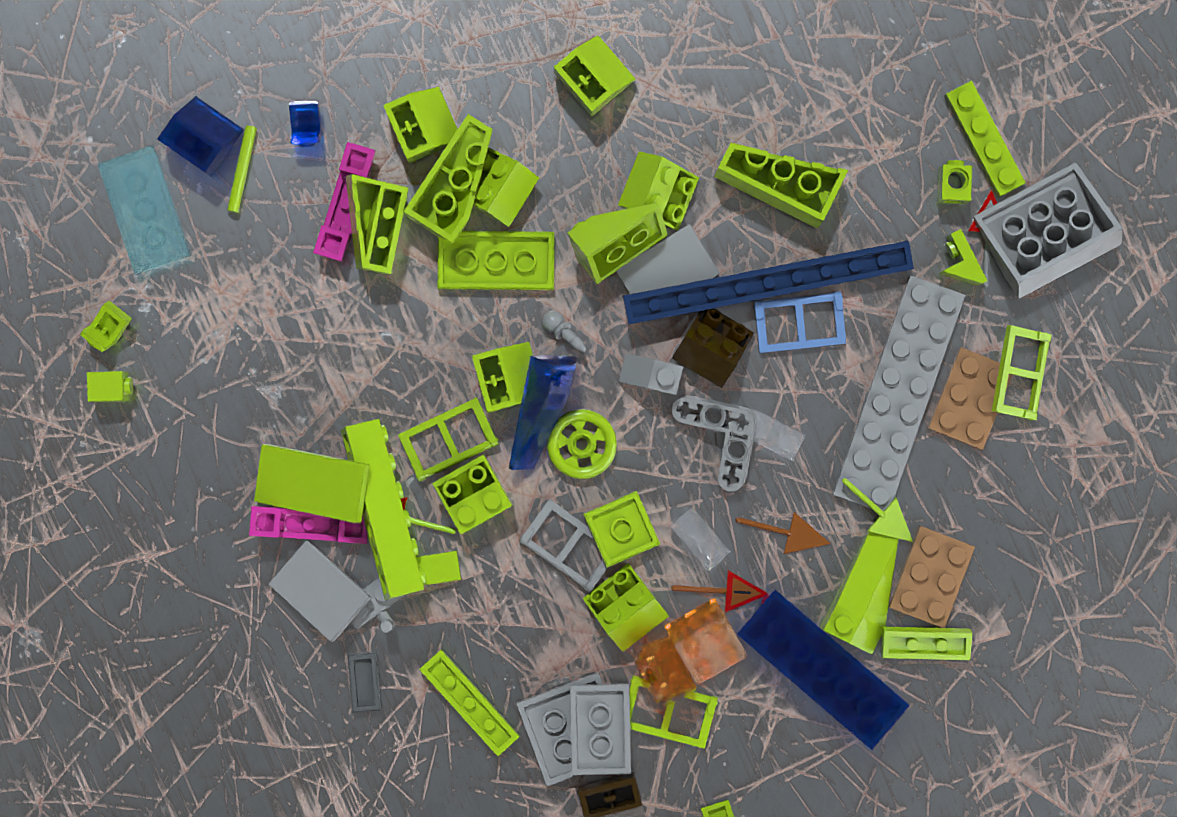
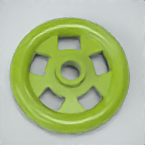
[547,409,617,479]

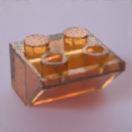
[635,635,697,708]

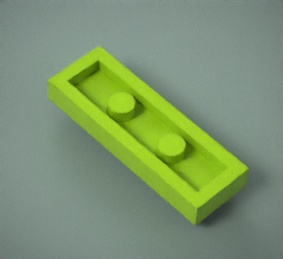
[881,627,972,660]

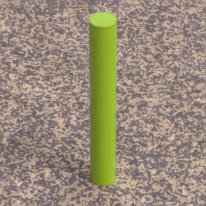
[227,125,257,213]

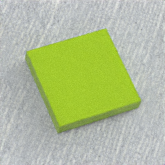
[583,491,660,568]

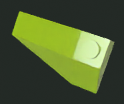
[404,114,493,244]

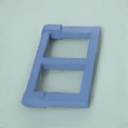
[753,291,846,353]

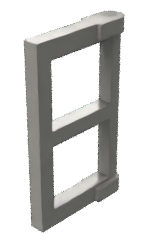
[519,499,607,593]

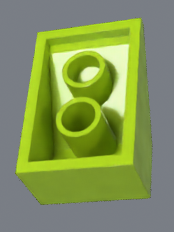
[567,203,668,284]

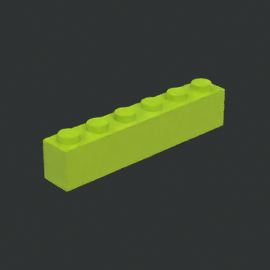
[341,419,426,600]

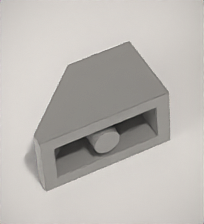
[619,354,683,396]

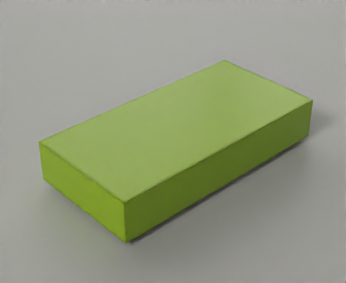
[416,551,462,585]

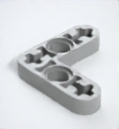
[672,395,757,492]

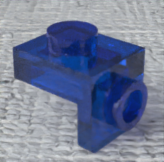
[289,100,322,147]

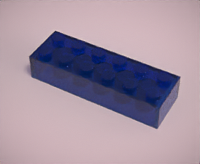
[734,587,910,750]

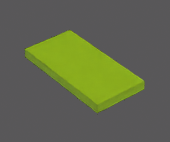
[437,231,554,291]
[254,444,369,523]

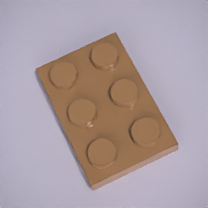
[927,347,1012,450]
[888,526,975,628]

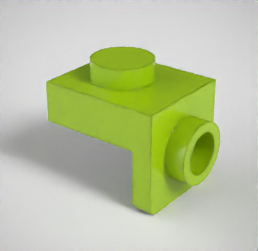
[80,300,132,352]

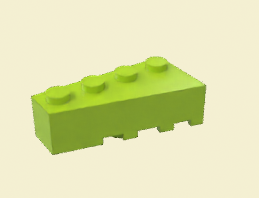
[714,143,848,228]

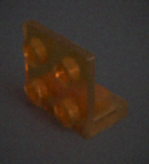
[664,598,747,684]

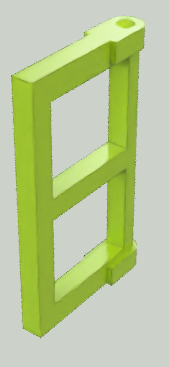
[992,325,1052,421]
[398,397,499,482]
[629,675,718,749]

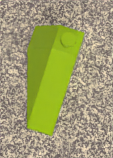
[819,524,898,654]

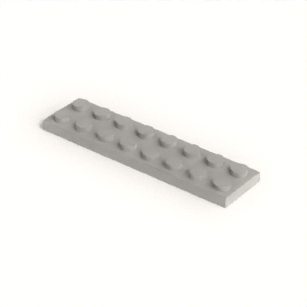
[832,275,965,512]

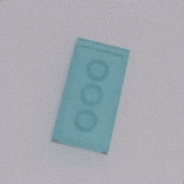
[98,145,191,274]

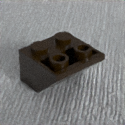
[672,308,754,388]
[578,772,646,817]

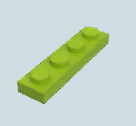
[944,80,1026,197]
[419,649,520,756]

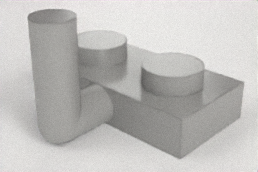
[351,578,405,633]

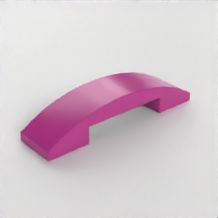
[313,142,376,262]
[249,506,368,544]

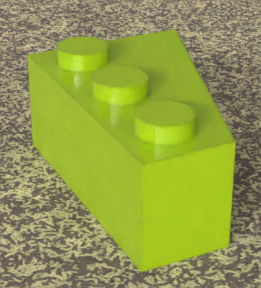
[346,174,409,275]

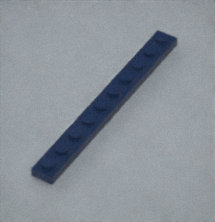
[622,240,914,325]

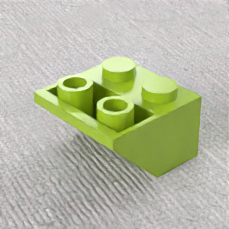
[554,35,636,117]
[383,87,458,164]
[473,147,540,227]
[618,151,699,231]
[472,342,545,413]
[432,454,513,534]
[582,563,669,652]

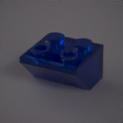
[157,96,244,177]

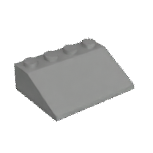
[974,162,1123,298]

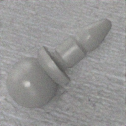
[542,311,586,352]

